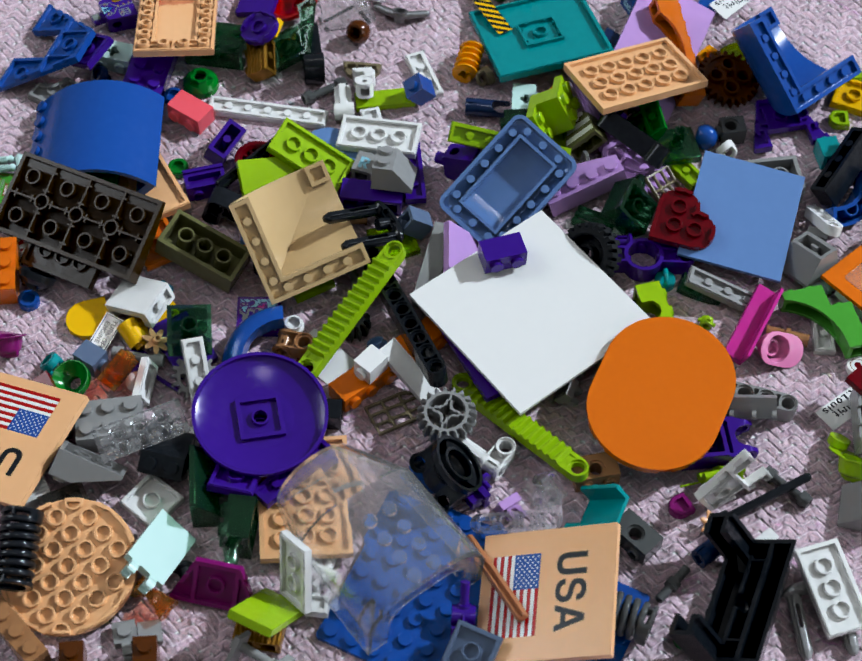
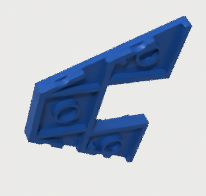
[0,4,96,92]

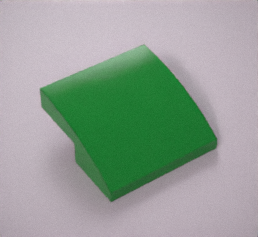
[627,100,668,141]

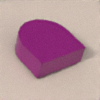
[668,492,696,519]

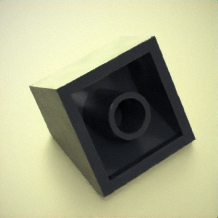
[137,424,196,482]

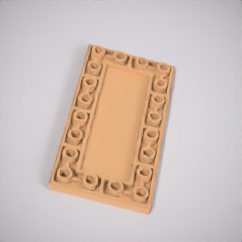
[132,0,218,57]

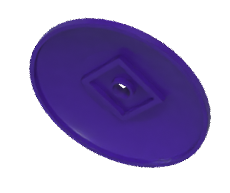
[191,352,329,477]

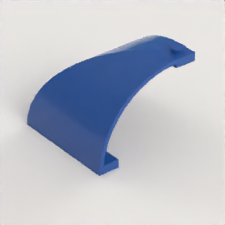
[731,7,861,116]

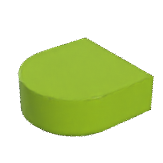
[828,110,850,130]

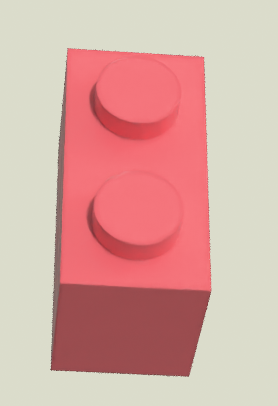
[167,89,215,135]

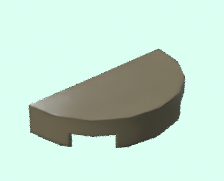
[343,61,382,80]

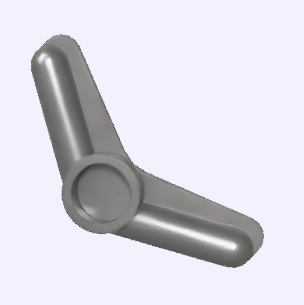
[374,3,430,24]

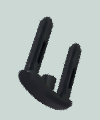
[322,200,404,250]

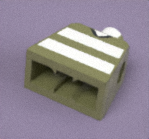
[566,111,608,161]

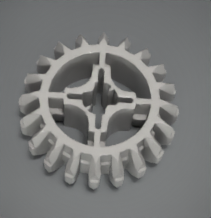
[416,387,477,442]

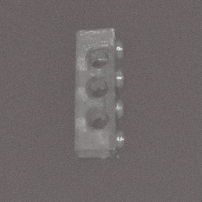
[91,398,190,464]

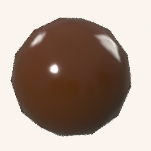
[346,20,370,44]

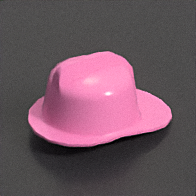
[756,331,804,368]

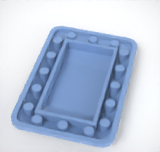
[439,115,577,242]

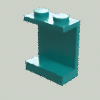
[564,483,630,528]

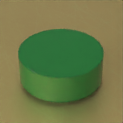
[168,158,189,179]

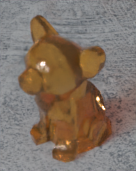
[130,575,178,620]

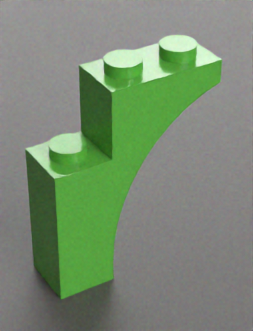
[778,285,862,359]

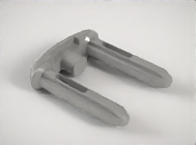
[782,581,860,661]

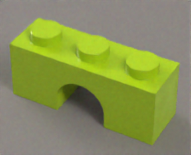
[633,281,674,317]

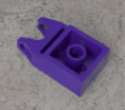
[681,416,759,471]

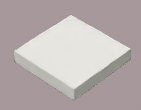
[119,474,185,527]

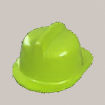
[828,445,862,482]

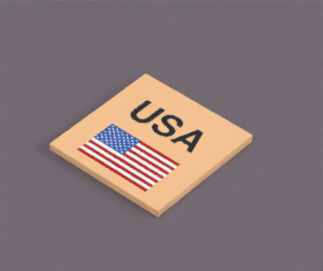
[0,372,89,506]
[477,522,621,661]

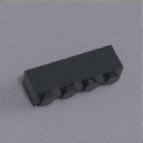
[810,127,862,207]

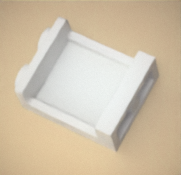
[105,276,175,328]

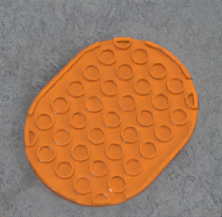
[586,317,736,474]

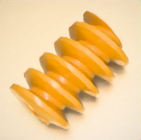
[452,40,484,83]

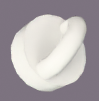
[715,139,737,158]

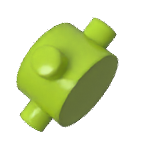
[697,315,716,330]

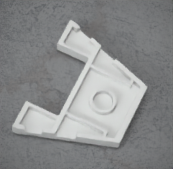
[694,449,773,511]

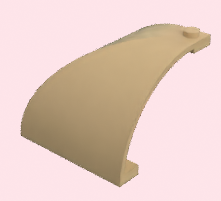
[229,160,371,305]

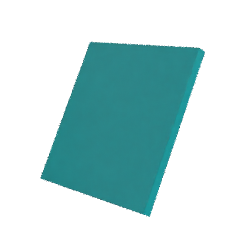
[469,0,614,83]

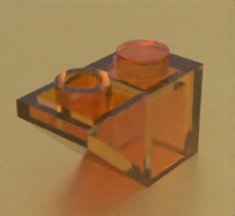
[97,348,139,392]

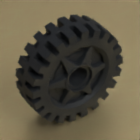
[566,222,622,277]

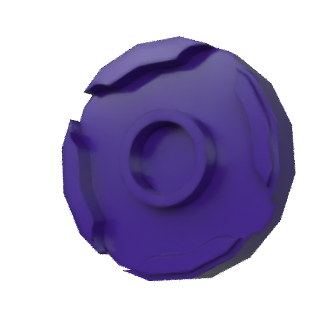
[240,10,279,46]

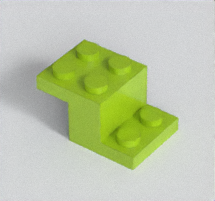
[526,75,580,139]

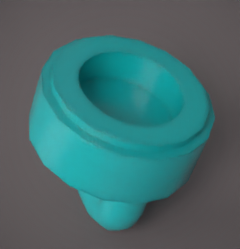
[654,268,676,292]
[40,352,64,376]

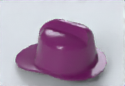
[0,331,27,358]

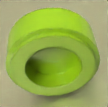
[827,432,851,451]

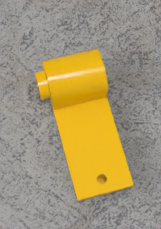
[116,301,180,351]

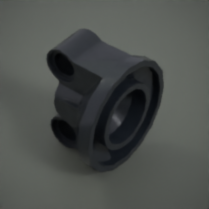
[409,435,483,512]

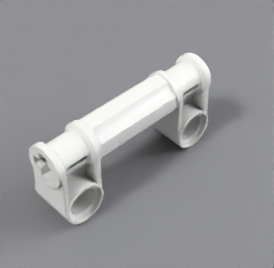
[429,405,516,481]

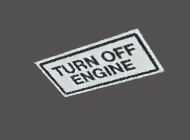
[89,312,124,351]

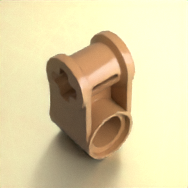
[272,328,313,359]

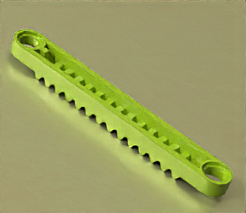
[298,240,406,378]
[452,373,589,483]

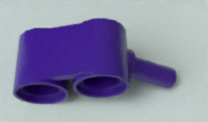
[450,580,476,638]

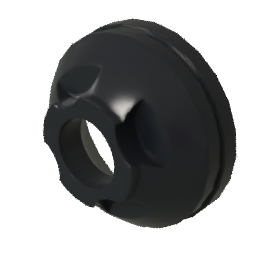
[17,265,56,292]

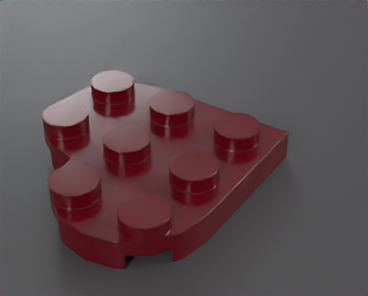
[648,187,716,251]

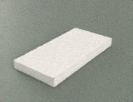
[335,114,423,159]
[794,538,862,640]

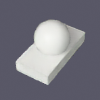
[125,357,158,406]

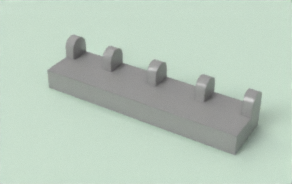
[725,394,777,421]

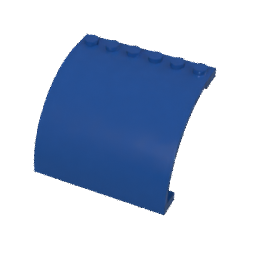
[30,80,165,195]

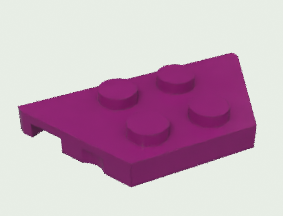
[169,556,254,611]

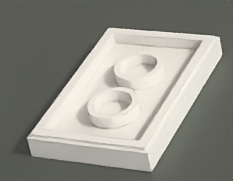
[279,529,312,615]

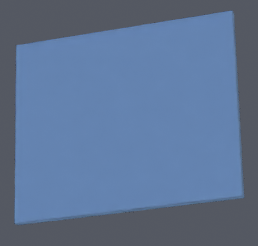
[677,150,805,284]

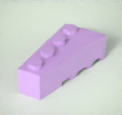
[546,154,628,218]

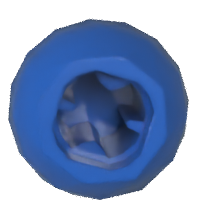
[694,125,718,149]

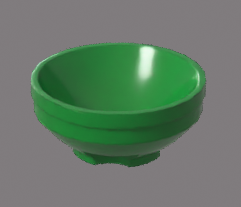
[183,68,219,99]
[51,360,91,394]

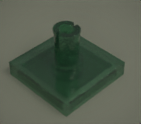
[658,126,702,166]

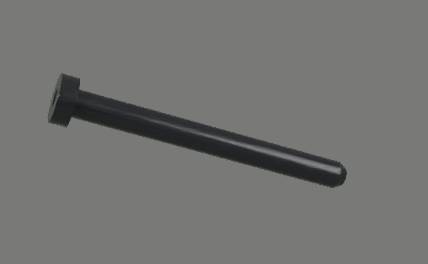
[720,473,812,517]

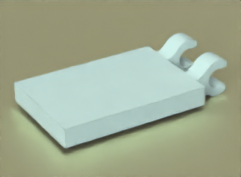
[120,509,196,595]

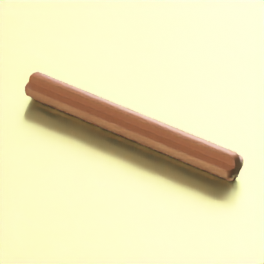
[463,534,528,622]

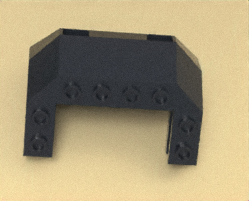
[668,513,797,661]

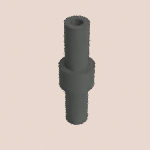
[655,565,691,604]

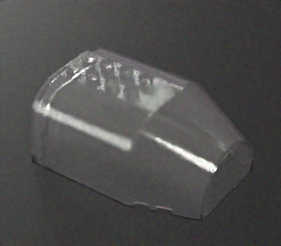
[277,443,485,655]

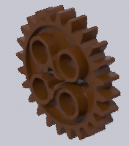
[698,50,760,108]

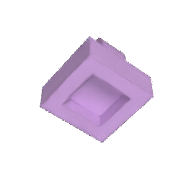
[494,492,523,522]

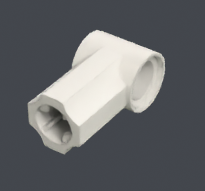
[333,83,355,121]

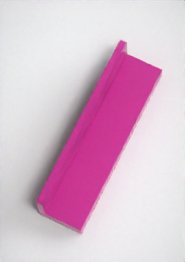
[725,284,784,365]

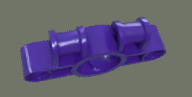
[614,233,695,282]

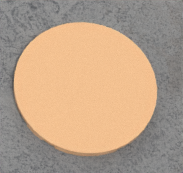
[0,497,138,637]

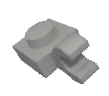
[111,619,138,661]

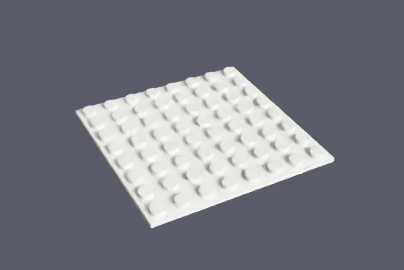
[409,210,650,416]

